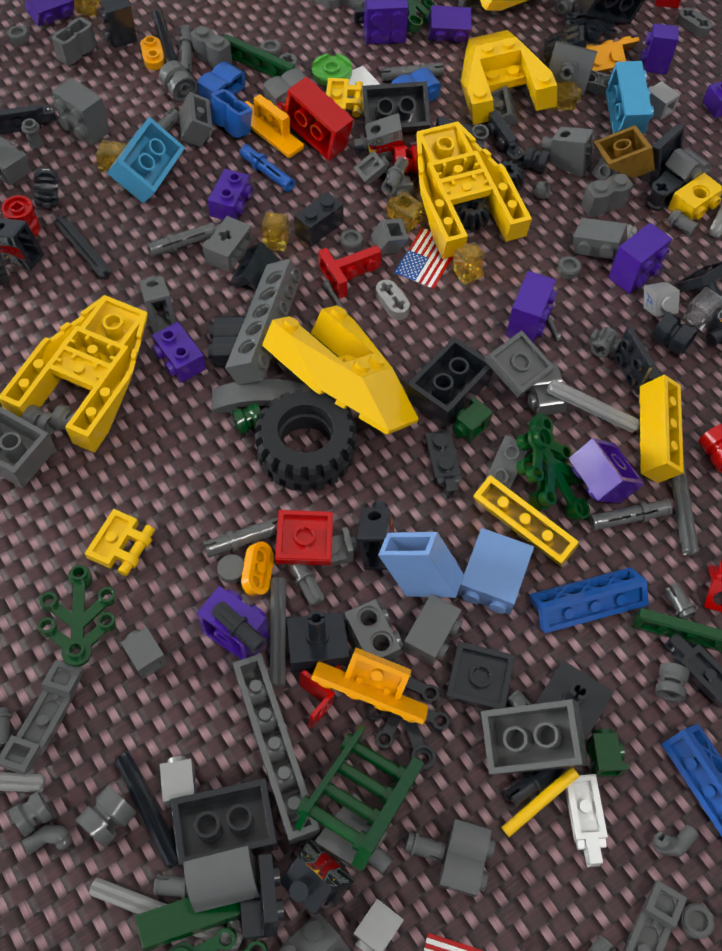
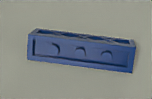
[529,567,649,633]
[661,723,722,836]

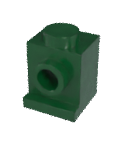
[452,397,493,443]
[587,728,629,777]

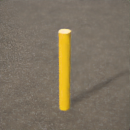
[501,767,580,837]

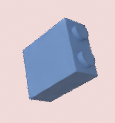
[457,528,534,615]
[378,532,464,598]

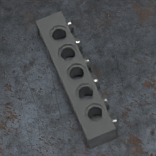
[225,259,302,385]
[233,653,320,847]

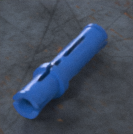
[239,144,296,192]

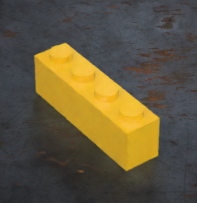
[639,375,684,483]
[473,475,579,567]

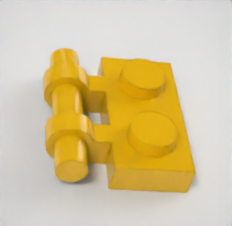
[326,78,363,117]
[85,509,155,576]

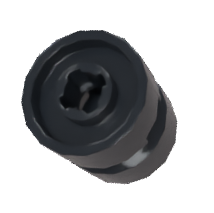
[651,312,699,356]

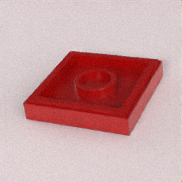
[275,510,333,566]

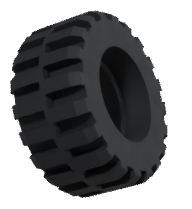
[255,389,356,492]

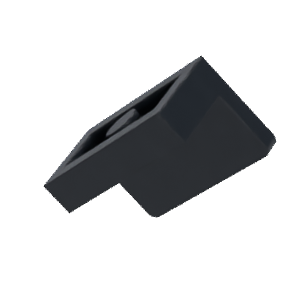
[230,242,281,291]

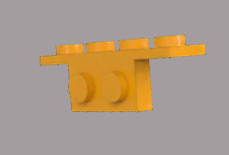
[586,36,640,72]
[245,94,304,158]
[311,648,428,725]

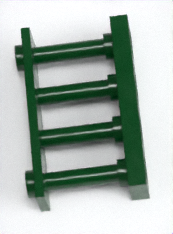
[295,725,424,871]

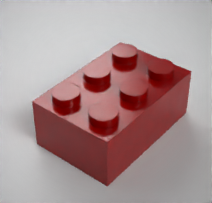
[284,76,354,161]

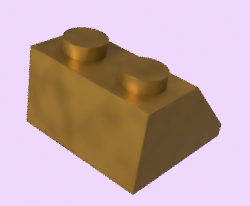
[593,125,655,178]

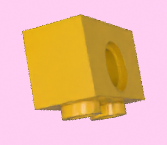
[668,173,722,220]

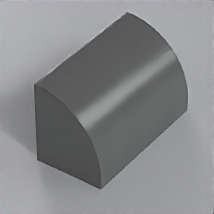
[183,846,260,913]

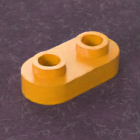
[140,36,165,70]
[241,542,274,597]

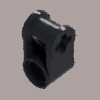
[645,171,686,211]

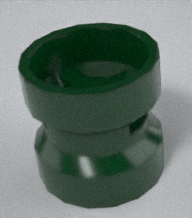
[232,403,261,435]

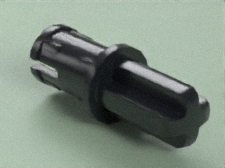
[212,601,266,653]
[504,769,562,809]

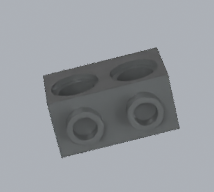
[344,599,403,661]

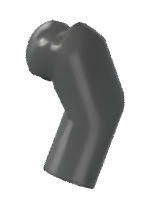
[653,825,699,857]

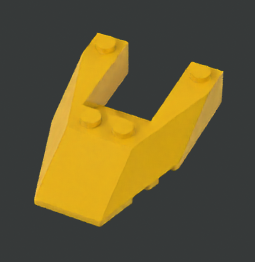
[460,30,557,125]
[416,122,532,259]
[0,295,148,453]
[262,306,419,435]

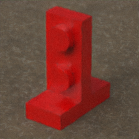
[318,245,381,299]

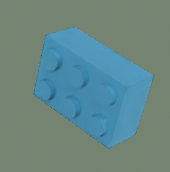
[605,61,654,134]
[107,116,185,203]

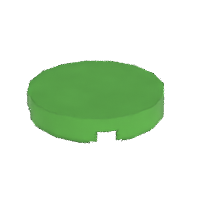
[311,54,352,86]

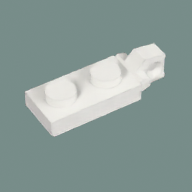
[565,774,608,867]

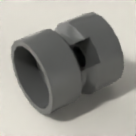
[159,60,197,102]
[75,785,137,848]

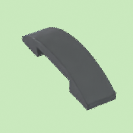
[212,379,311,413]
[0,660,83,775]
[623,880,687,951]

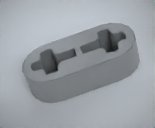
[375,280,410,320]

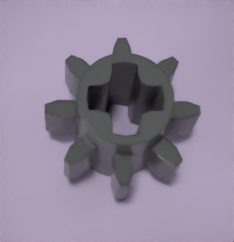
[588,327,621,357]

